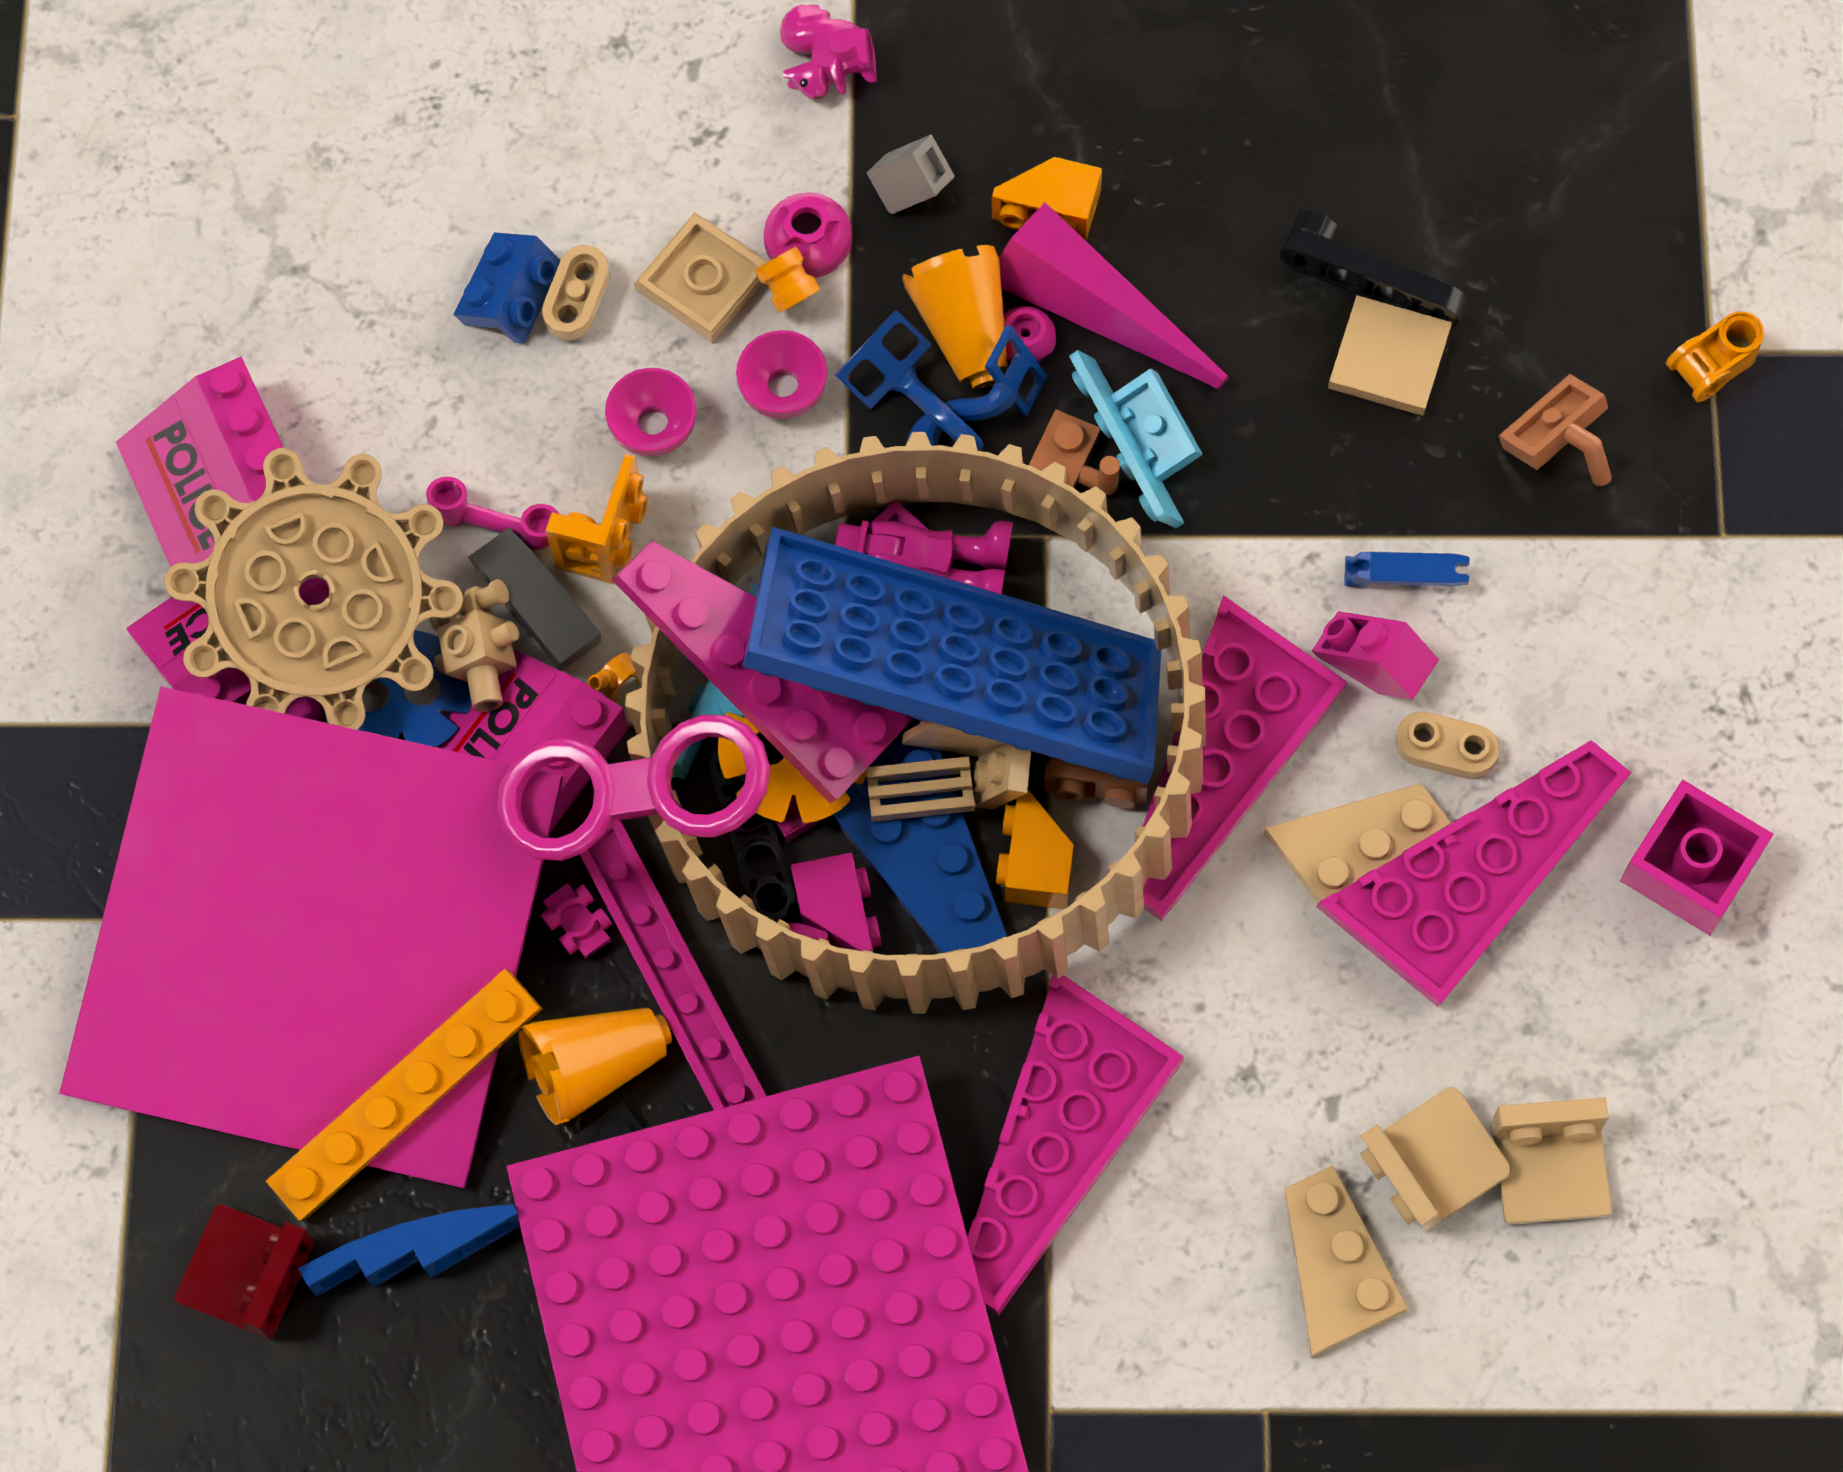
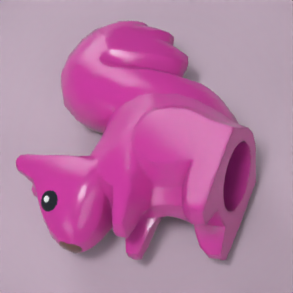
[780,4,877,101]

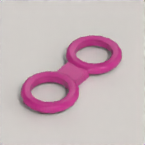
[497,714,770,861]

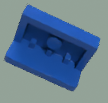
[453,232,561,344]

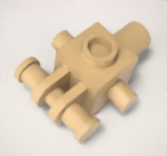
[429,579,519,712]

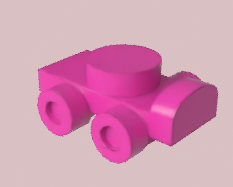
[540,883,613,959]

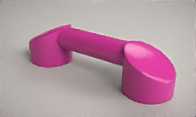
[426,477,559,550]

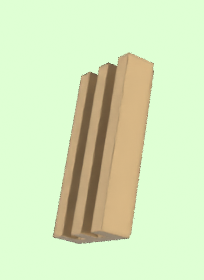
[866,756,975,822]

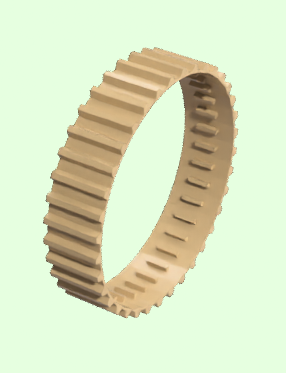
[625,432,1206,1014]

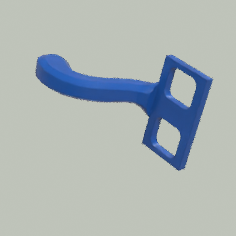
[835,310,984,451]
[906,325,1048,446]

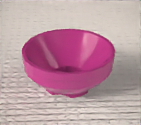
[763,192,852,278]
[736,330,827,419]
[605,368,696,457]

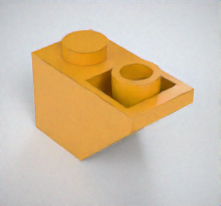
[992,157,1102,241]
[996,790,1074,909]

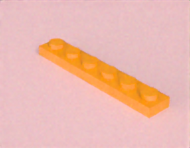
[266,969,543,1221]

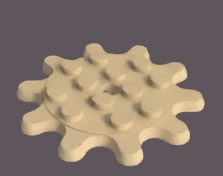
[164,448,463,730]

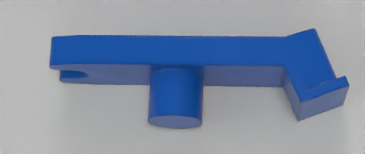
[1344,552,1470,588]

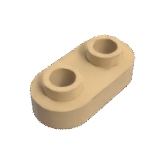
[542,245,610,341]
[1395,711,1499,779]

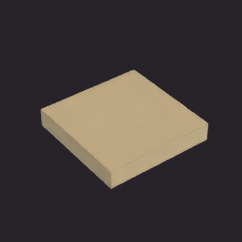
[634,212,767,344]
[1328,295,1452,416]

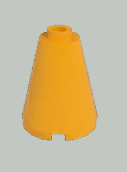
[902,245,1008,390]
[518,1007,672,1125]

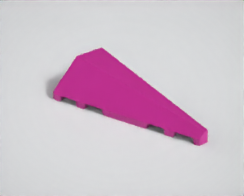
[999,202,1230,390]

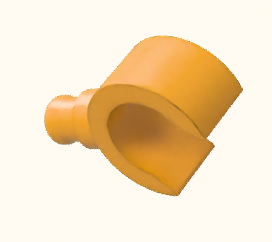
[588,652,640,703]

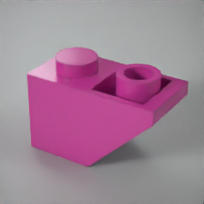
[1311,611,1439,700]
[791,852,882,951]

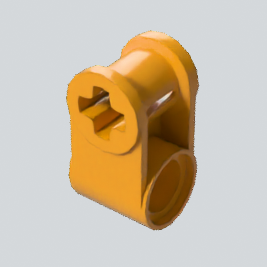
[1666,311,1764,402]

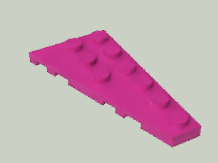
[612,541,913,804]
[1316,740,1632,1007]

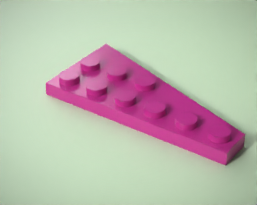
[1143,595,1347,921]
[968,975,1184,1316]

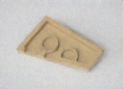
[1264,783,1451,904]
[1284,1165,1408,1358]

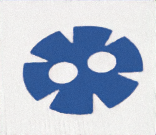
[322,630,471,747]

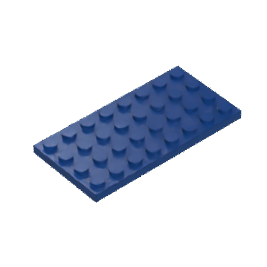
[742,526,1161,784]

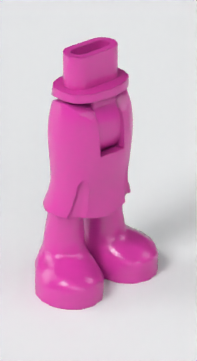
[835,520,1013,595]

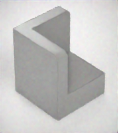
[867,134,955,214]

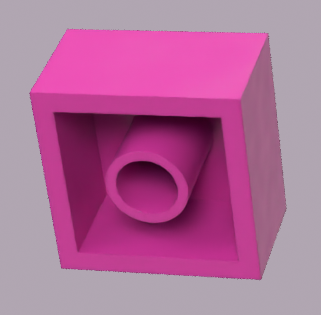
[1620,779,1774,936]

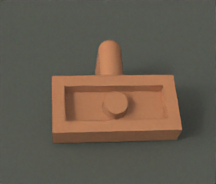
[1499,374,1612,486]
[1029,409,1120,495]

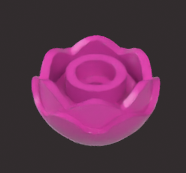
[1004,306,1056,362]

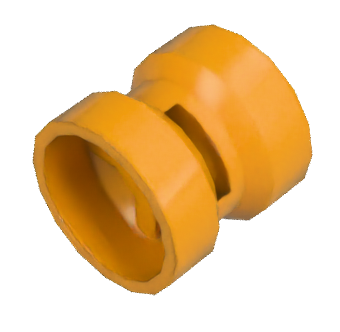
[754,246,820,313]

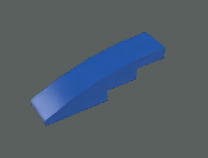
[298,1204,520,1297]

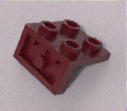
[174,1204,316,1341]

